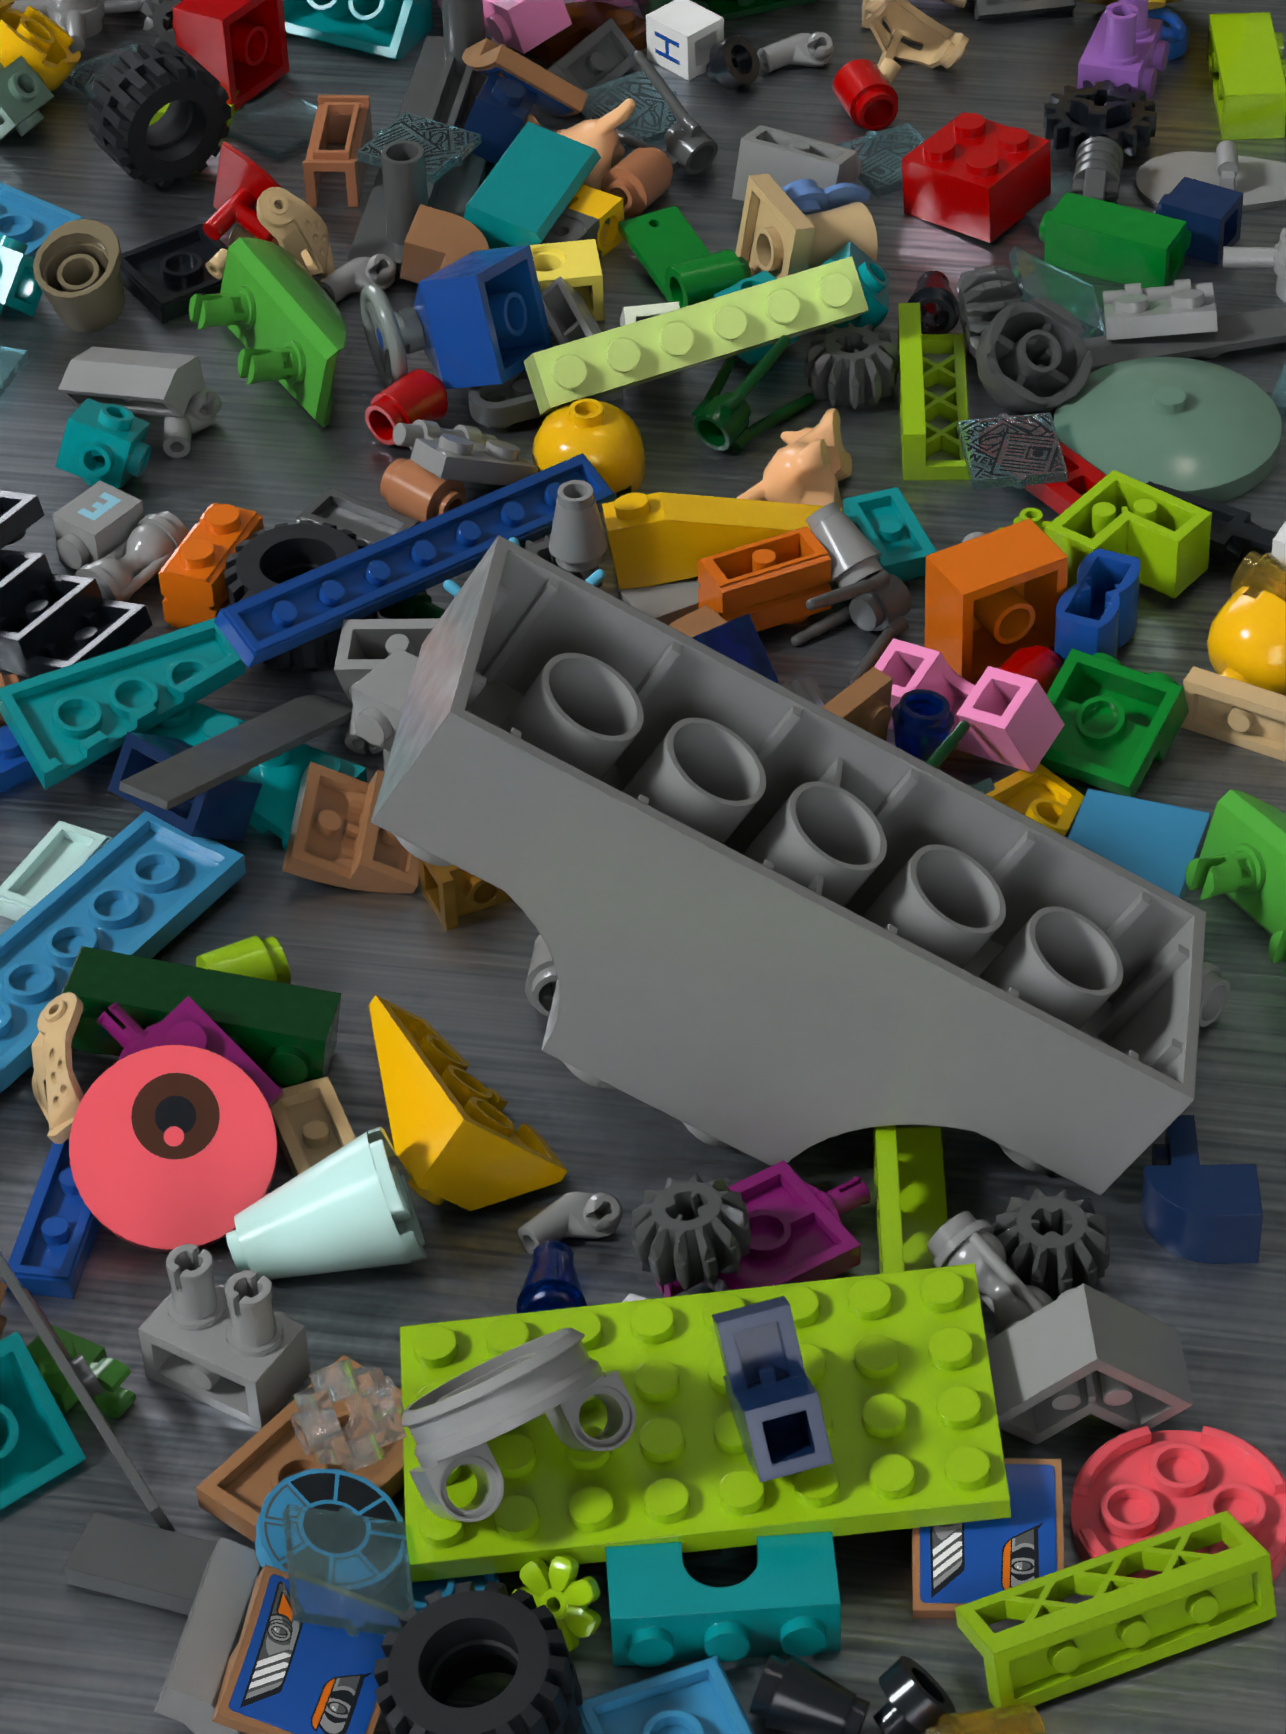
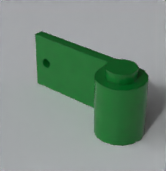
[618,205,752,308]

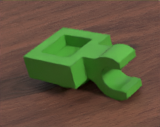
[27,1325,136,1418]

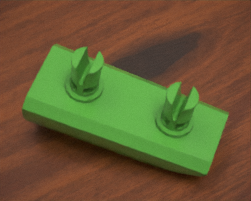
[189,237,347,428]
[1185,789,1286,973]

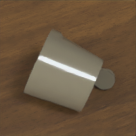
[33,219,125,333]

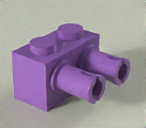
[1077,0,1169,98]

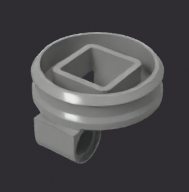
[401,1328,636,1522]

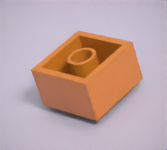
[924,518,1068,685]

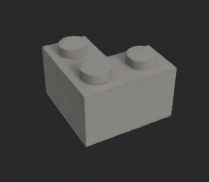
[986,1283,1193,1445]

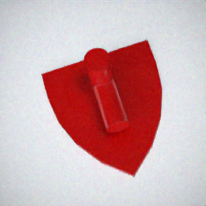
[202,141,282,242]

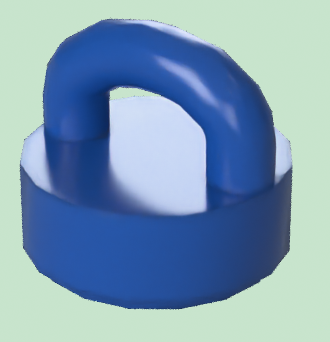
[1148,7,1189,60]

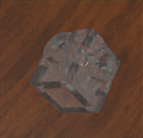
[291,1359,407,1472]

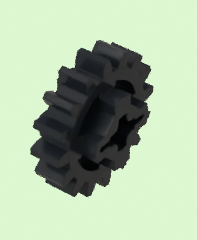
[1043,80,1157,158]

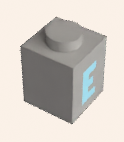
[52,481,145,570]

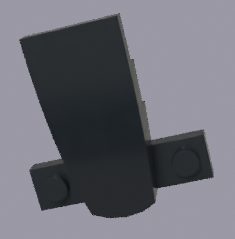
[0,490,153,678]

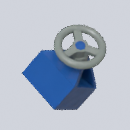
[360,245,553,389]

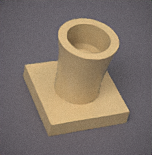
[735,173,878,279]

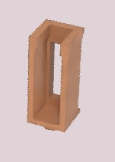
[302,95,373,207]

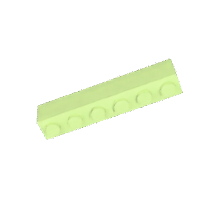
[523,256,869,415]

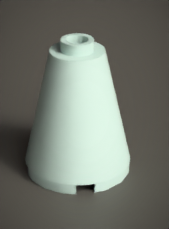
[226,1126,427,1280]

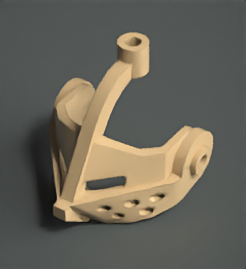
[865,0,969,85]
[206,187,335,279]
[31,992,84,1144]

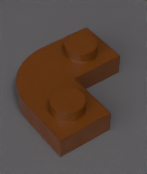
[526,1,647,64]

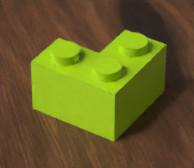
[1045,470,1212,598]

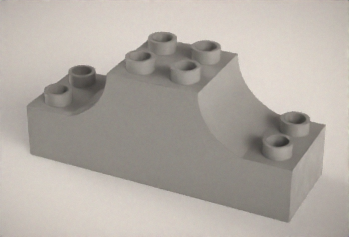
[371,535,1206,1196]

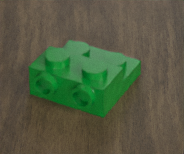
[1040,648,1189,798]

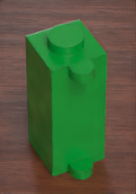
[1039,192,1192,288]

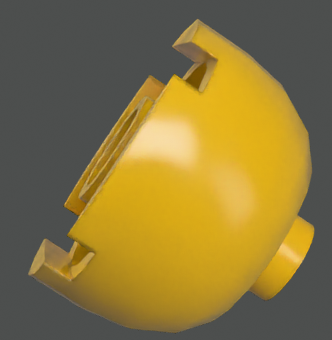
[0,0,81,91]
[532,398,646,501]
[1207,586,1286,696]

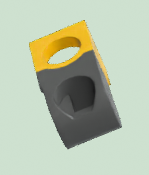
[539,184,624,259]

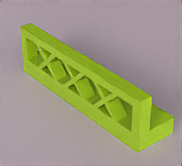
[898,303,972,481]
[873,1125,948,1274]
[955,1510,1277,1717]

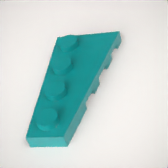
[0,618,246,790]
[142,702,368,850]

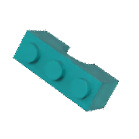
[605,1531,841,1667]

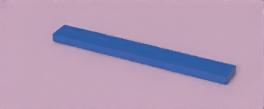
[214,453,617,668]

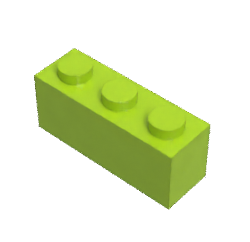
[1206,12,1286,140]

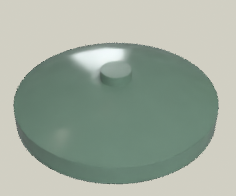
[1053,357,1282,503]

